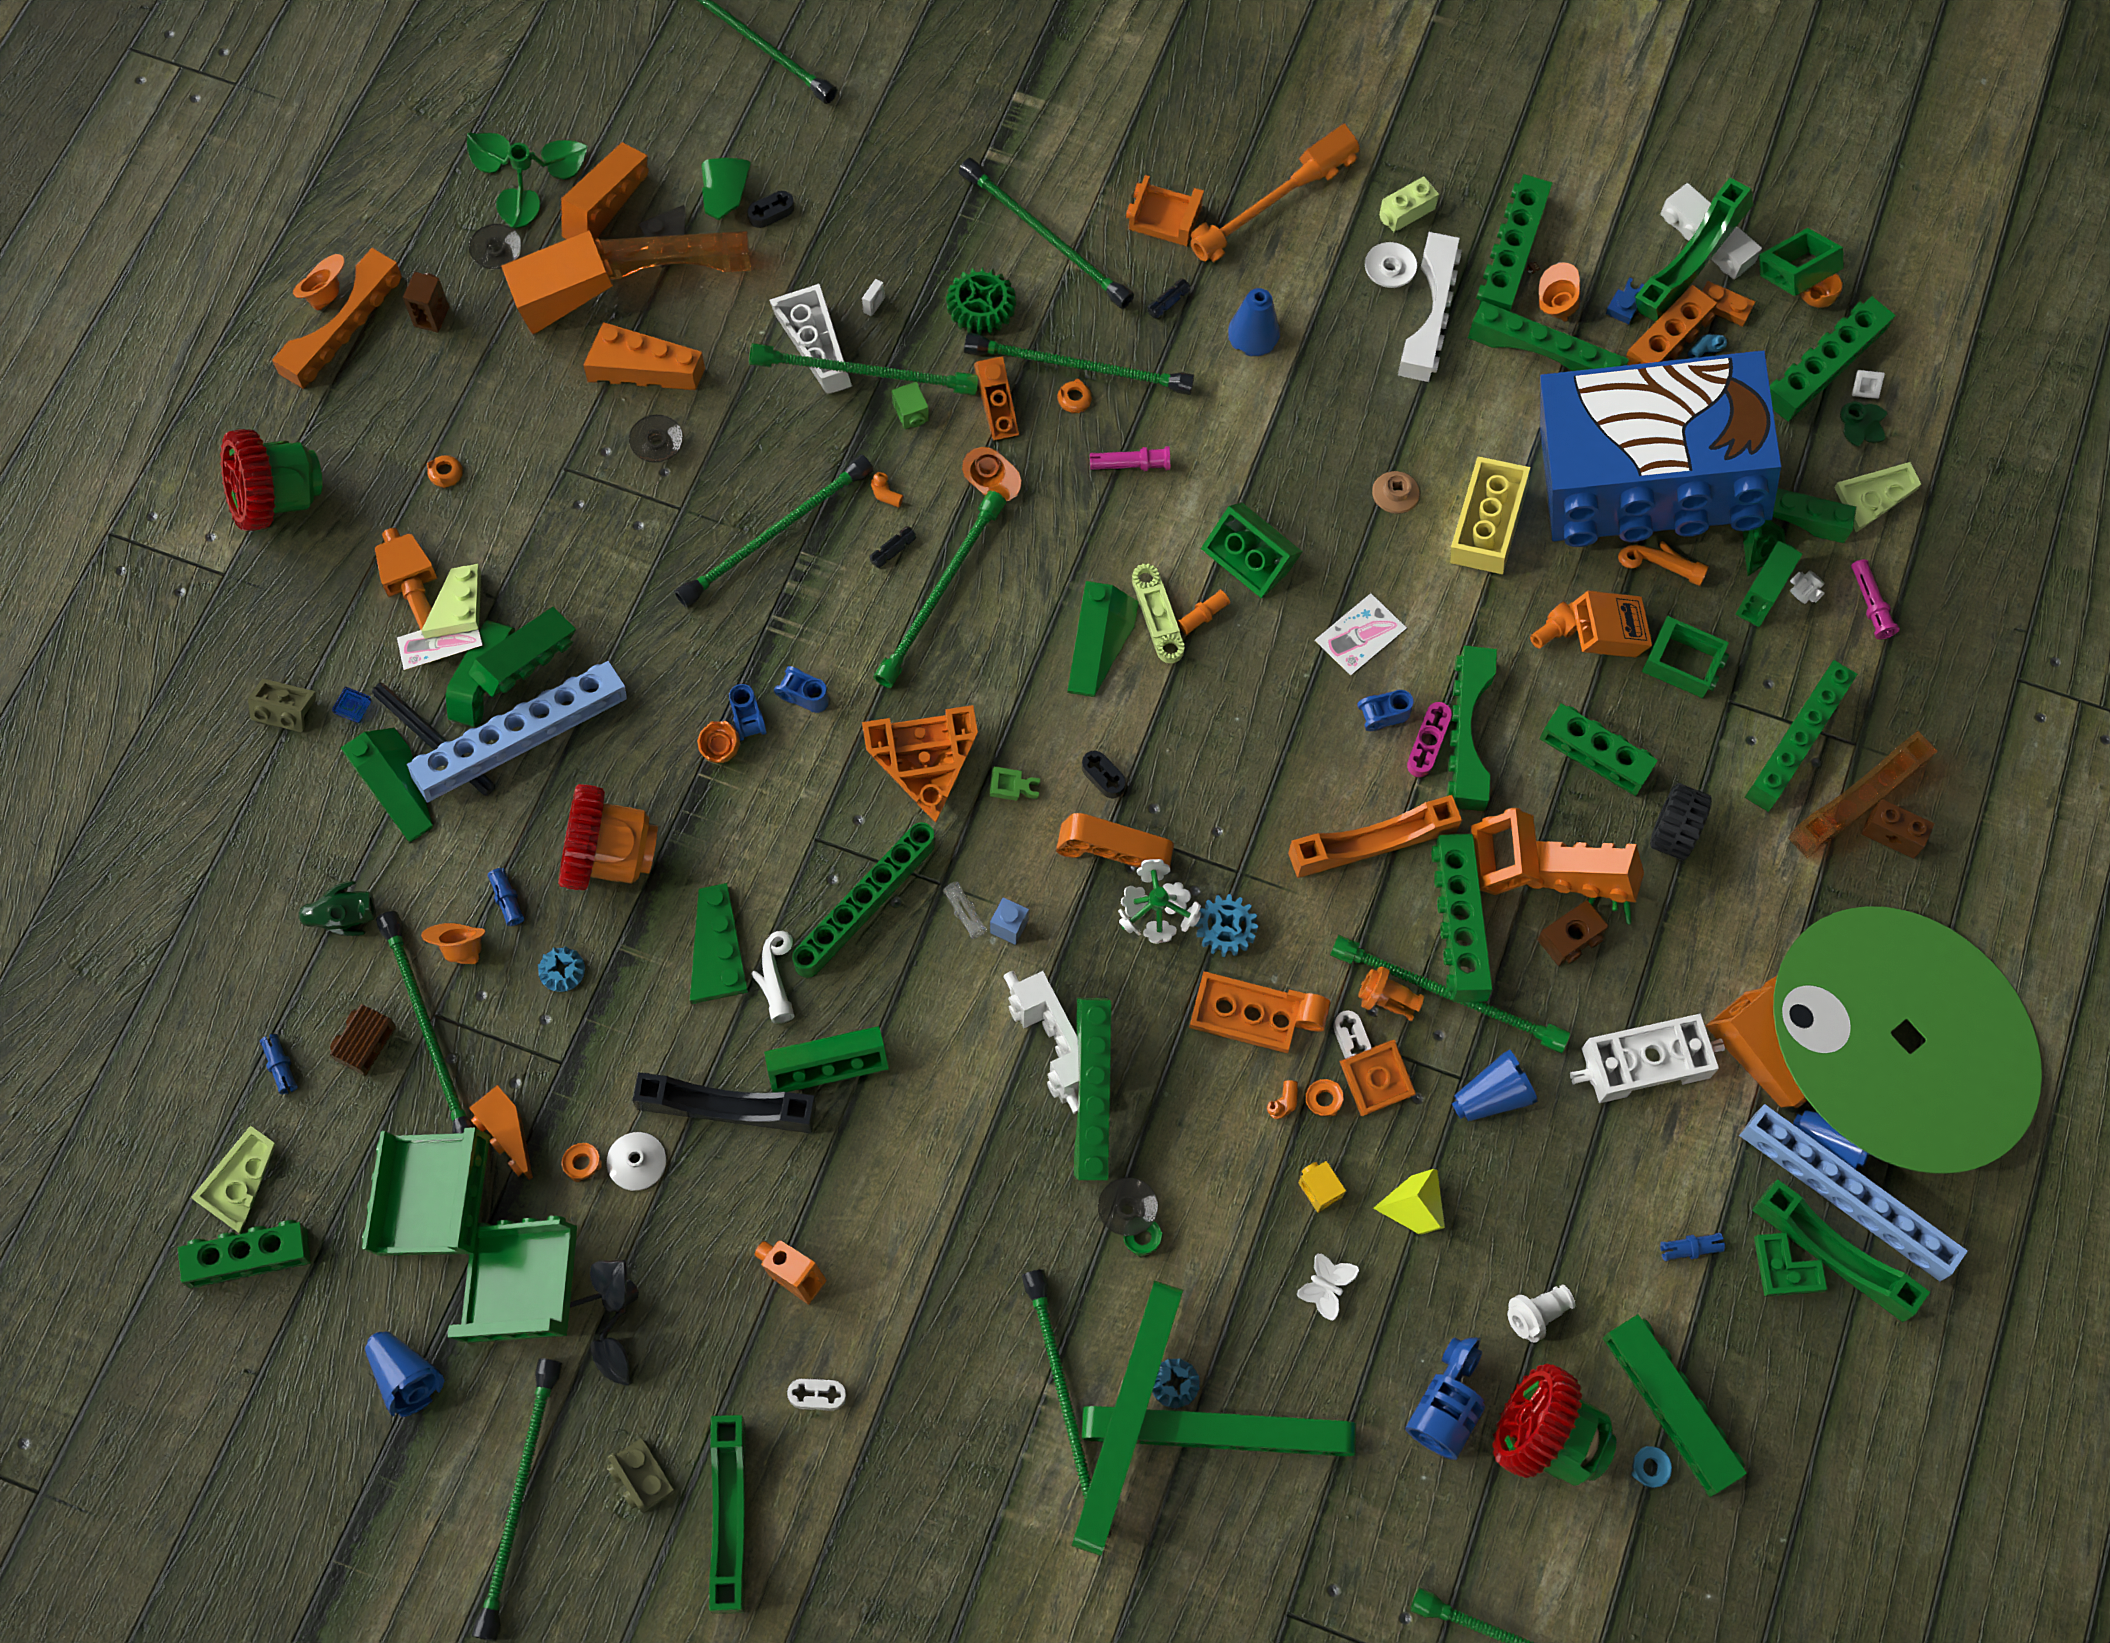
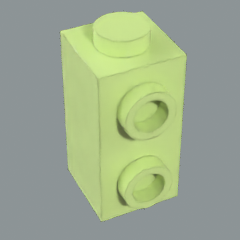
[1379,176,1439,232]

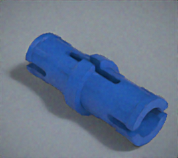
[487,868,524,926]
[260,1034,298,1095]
[1660,1233,1725,1261]

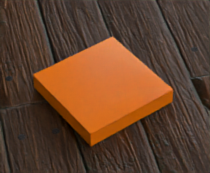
[1340,1040,1416,1116]

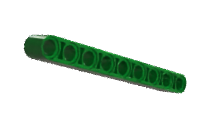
[1071,1280,1183,1556]
[1082,1406,1357,1456]

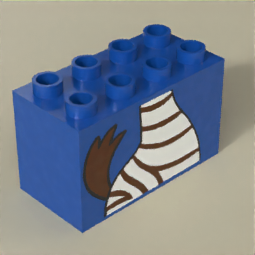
[1540,351,1781,547]

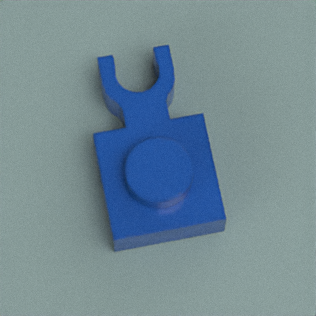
[1605,278,1645,325]

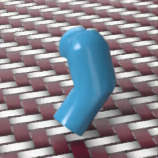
[1688,335,1727,358]

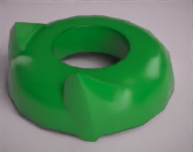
[1123,1217,1163,1258]

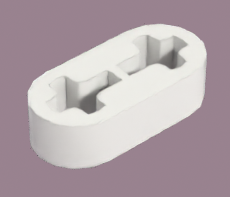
[1333,1010,1371,1058]
[787,1379,847,1411]

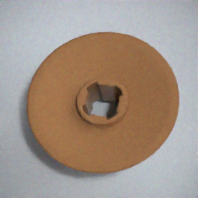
[1372,471,1420,514]

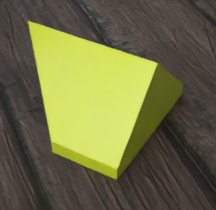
[1373,1169,1445,1234]

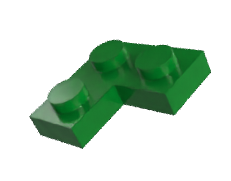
[1754,1233,1827,1297]

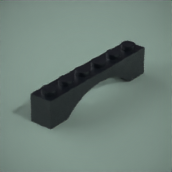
[632,1072,816,1134]

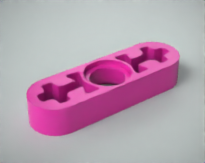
[1407,702,1452,778]

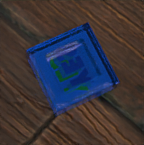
[332,686,372,724]

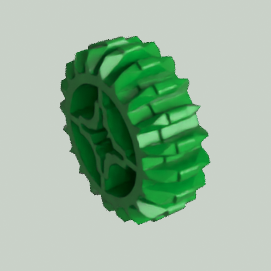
[946,267,1016,335]

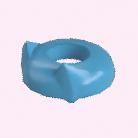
[1631,1446,1672,1488]

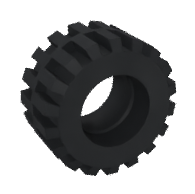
[1650,783,1712,861]

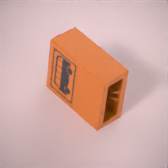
[1572,591,1652,658]

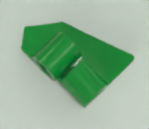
[701,158,751,220]

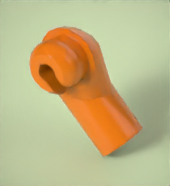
[871,472,903,508]
[1267,1080,1298,1119]

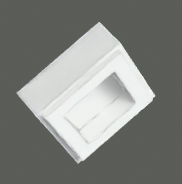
[862,279,885,316]

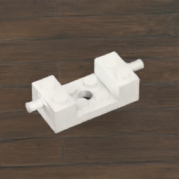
[1003,971,1079,1114]
[1570,1014,1725,1103]

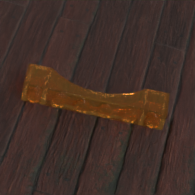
[600,231,751,279]
[1788,731,1937,859]

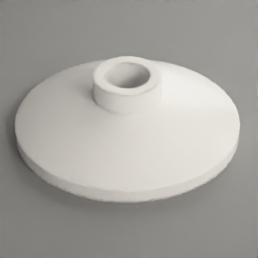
[1365,242,1417,288]
[606,1132,666,1191]

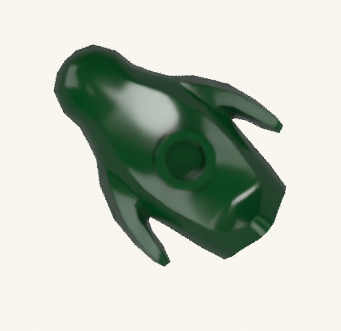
[299,881,376,936]

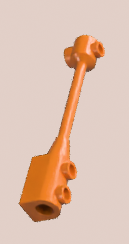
[1190,123,1360,263]

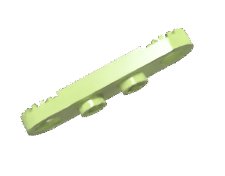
[1132,563,1184,663]

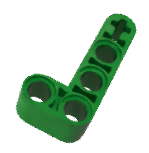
[446,620,515,728]

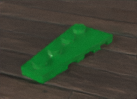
[690,883,748,1004]

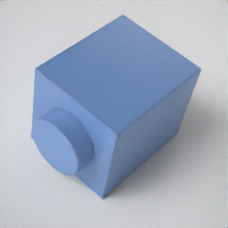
[990,898,1029,945]

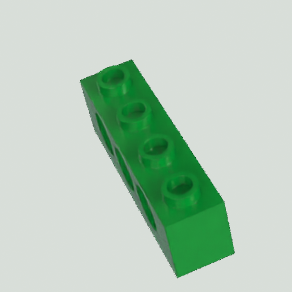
[1539,703,1658,796]
[177,1220,311,1289]

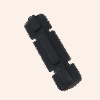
[1147,278,1190,319]
[869,526,916,568]

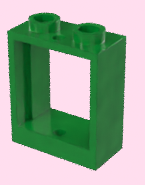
[1759,228,1844,296]
[1735,540,1803,627]
[1642,616,1729,698]

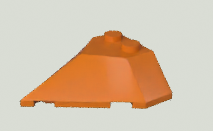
[862,705,978,823]

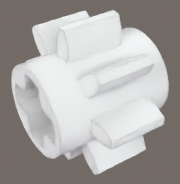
[1790,570,1825,604]

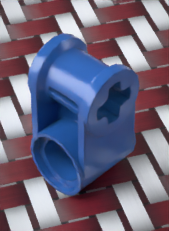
[774,666,829,713]
[729,684,767,741]
[1357,690,1413,731]

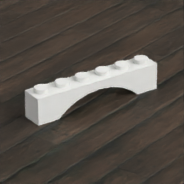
[1398,232,1462,382]

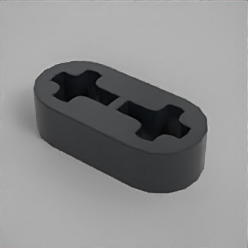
[748,191,794,228]
[1082,750,1126,799]

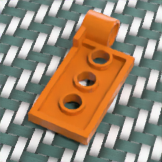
[1189,971,1331,1054]

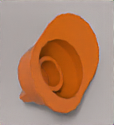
[293,254,345,310]
[1539,263,1580,322]
[962,447,1021,501]
[421,923,486,964]

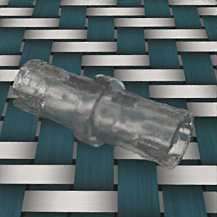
[943,882,987,939]

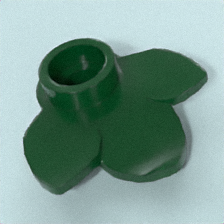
[1840,401,1888,447]

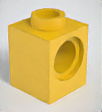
[1298,1161,1346,1213]

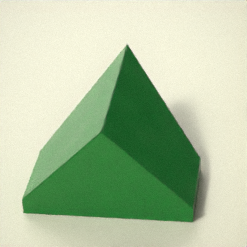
[1742,520,1786,577]

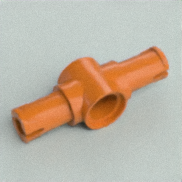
[1530,602,1578,649]

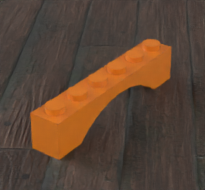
[272,248,402,389]
[1288,795,1462,878]

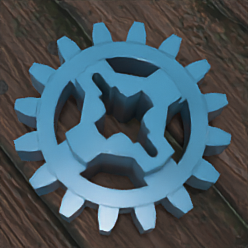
[1195,894,1258,957]

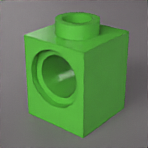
[892,382,929,429]

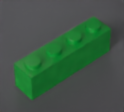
[469,607,576,697]
[764,1026,889,1093]

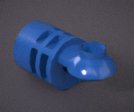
[1405,1337,1485,1460]

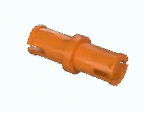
[1177,590,1230,635]

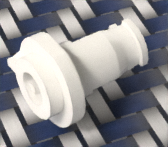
[1508,1284,1575,1343]

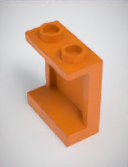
[1126,175,1204,246]

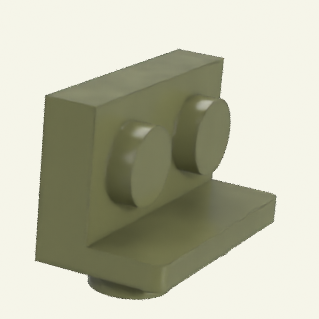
[248,678,316,732]
[607,1438,675,1513]

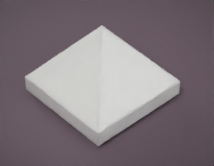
[1852,370,1885,399]

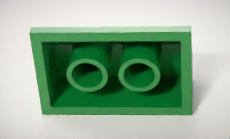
[1201,502,1303,598]

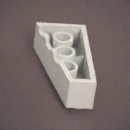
[769,284,852,394]

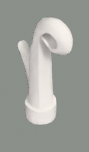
[751,931,794,1024]

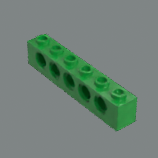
[1476,174,1553,312]
[1769,296,1896,422]
[1744,660,1858,812]
[1431,834,1492,1002]

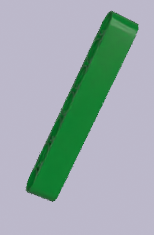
[792,822,935,978]

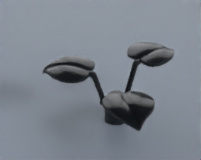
[570,1260,639,1385]

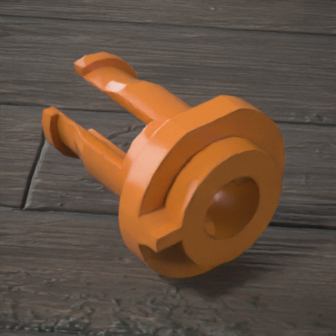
[1358,967,1424,1021]

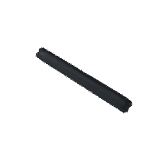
[372,683,495,796]

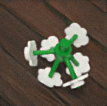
[1118,859,1201,944]

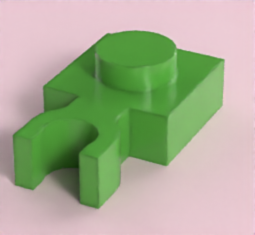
[990,767,1040,801]

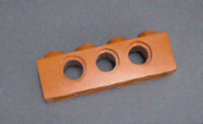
[1626,285,1717,365]

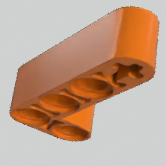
[1056,813,1174,868]

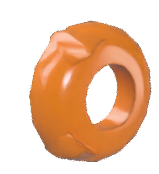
[1057,378,1092,413]
[427,455,463,488]
[1306,1079,1344,1116]
[561,1143,602,1182]

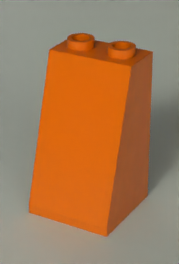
[501,230,613,334]
[1705,986,1807,1108]

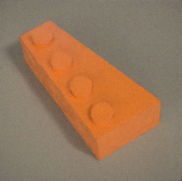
[561,142,649,240]
[583,322,705,390]
[1527,841,1644,903]

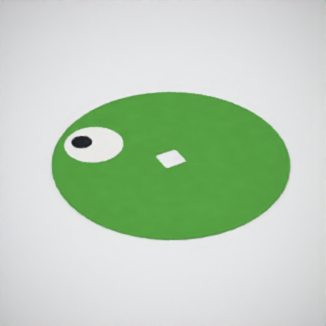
[1773,906,2042,1174]

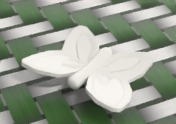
[1297,1254,1359,1321]

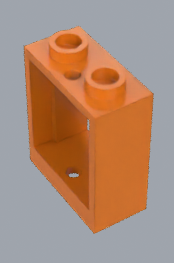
[1471,808,1540,895]

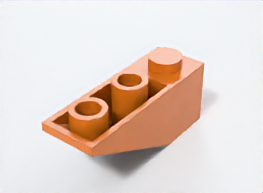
[974,356,1019,440]
[469,1085,533,1180]

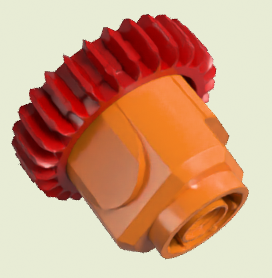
[558,784,658,891]

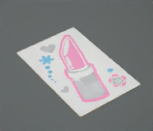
[1315,593,1407,675]
[397,629,482,670]

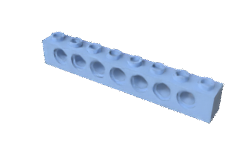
[407,661,627,803]
[1739,1104,1967,1282]

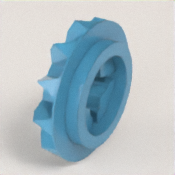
[538,946,585,992]
[1152,1358,1199,1408]

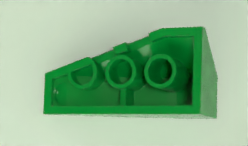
[1067,581,1139,697]
[341,727,433,843]

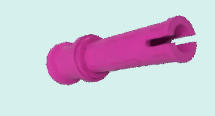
[1090,446,1170,471]
[1851,559,1899,639]

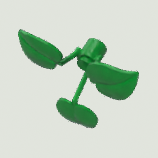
[467,133,587,229]

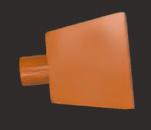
[375,528,437,597]
[755,1241,827,1305]

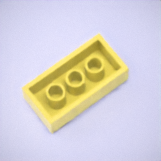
[1450,456,1530,574]

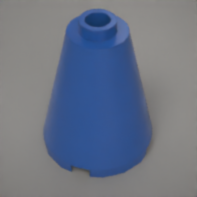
[1228,288,1280,356]
[1452,1050,1538,1122]
[1793,1111,1869,1173]
[365,1331,444,1417]

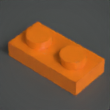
[1702,281,1755,327]

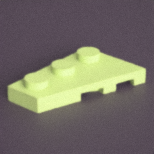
[1835,462,1921,533]
[421,564,481,639]
[191,1125,276,1234]

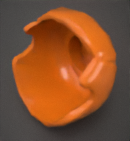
[1799,274,1843,308]
[697,721,740,763]

